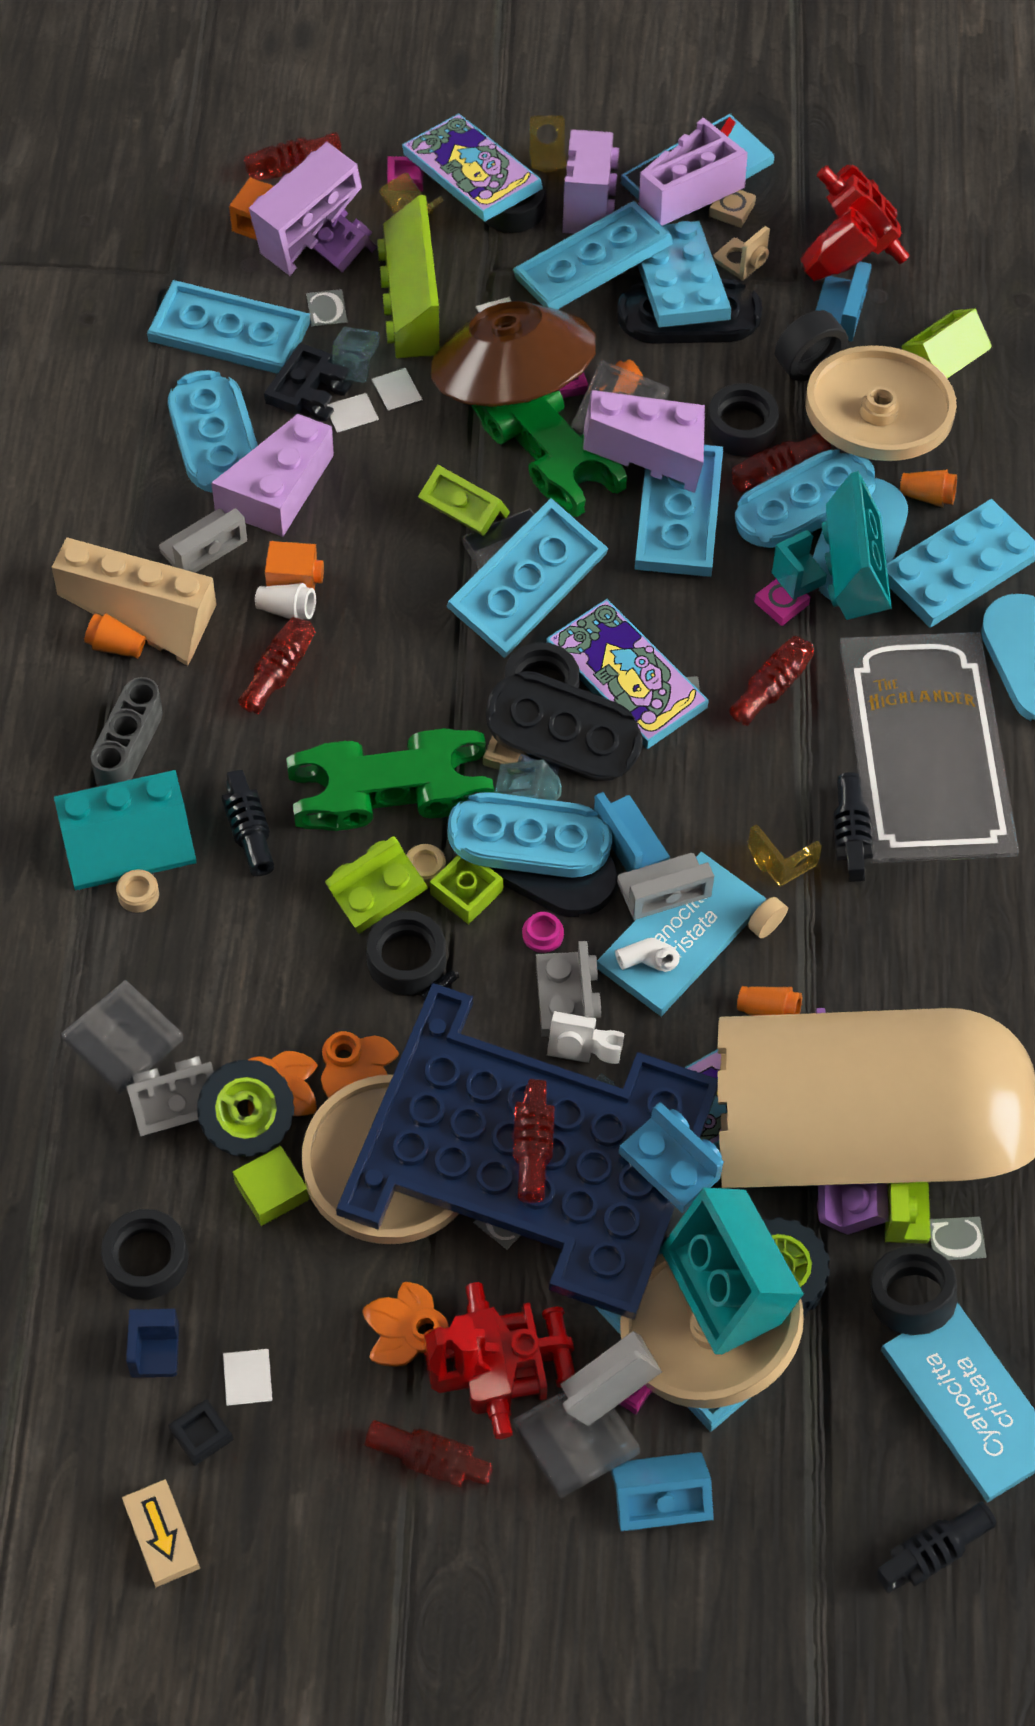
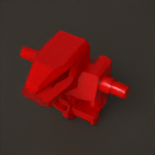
[801,165,910,281]
[424,1282,575,1439]

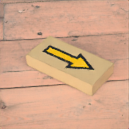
[122,1479,200,1587]

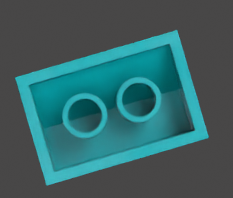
[822,471,892,620]
[54,770,197,891]
[660,1187,804,1355]

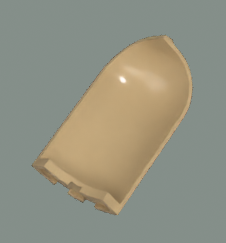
[718,1008,1035,1188]

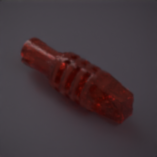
[244,132,342,180]
[732,433,831,492]
[238,617,315,714]
[729,635,814,726]
[513,1079,554,1203]
[365,1420,493,1487]

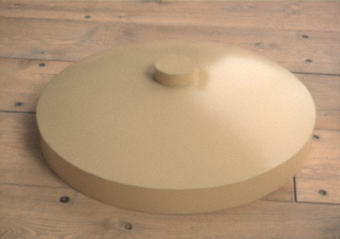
[805,346,957,461]
[302,1075,459,1244]
[620,1253,804,1409]

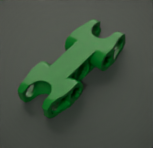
[471,390,627,517]
[286,728,494,831]

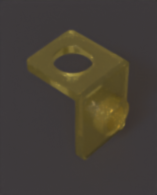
[530,115,567,172]
[379,173,444,216]
[748,824,822,887]

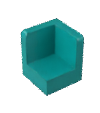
[772,530,827,600]

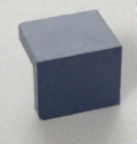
[126,1309,179,1378]

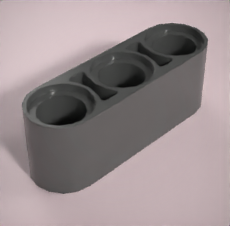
[90,677,163,787]

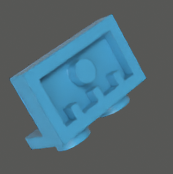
[619,1102,724,1214]

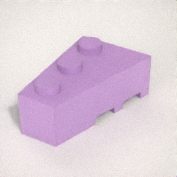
[639,117,748,226]
[563,130,619,234]
[249,142,362,276]
[583,390,705,493]
[211,414,334,537]

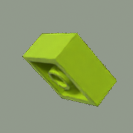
[430,855,503,925]
[233,1145,309,1226]

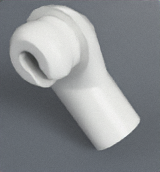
[615,938,680,972]

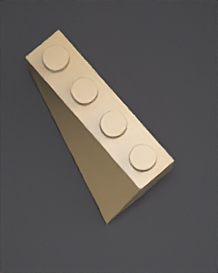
[51,538,216,666]

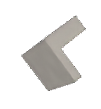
[159,508,247,573]
[617,853,714,920]
[561,1331,662,1426]

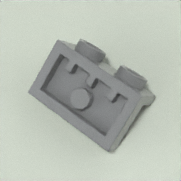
[536,941,601,1037]
[126,1056,214,1136]

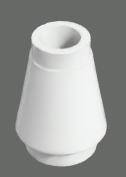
[255,583,316,622]

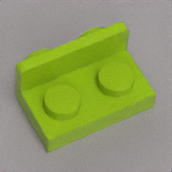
[325,836,428,934]
[885,1182,931,1243]

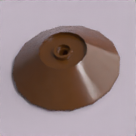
[431,301,596,407]

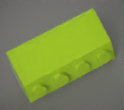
[377,195,439,358]

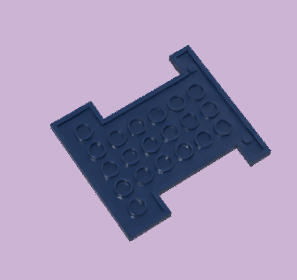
[336,983,718,1320]

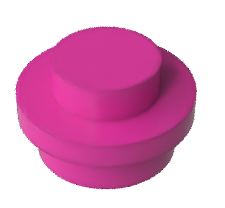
[522,912,564,953]

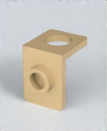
[713,226,770,281]

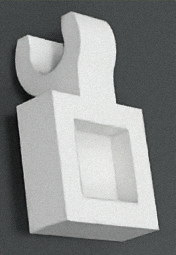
[547,1011,624,1064]

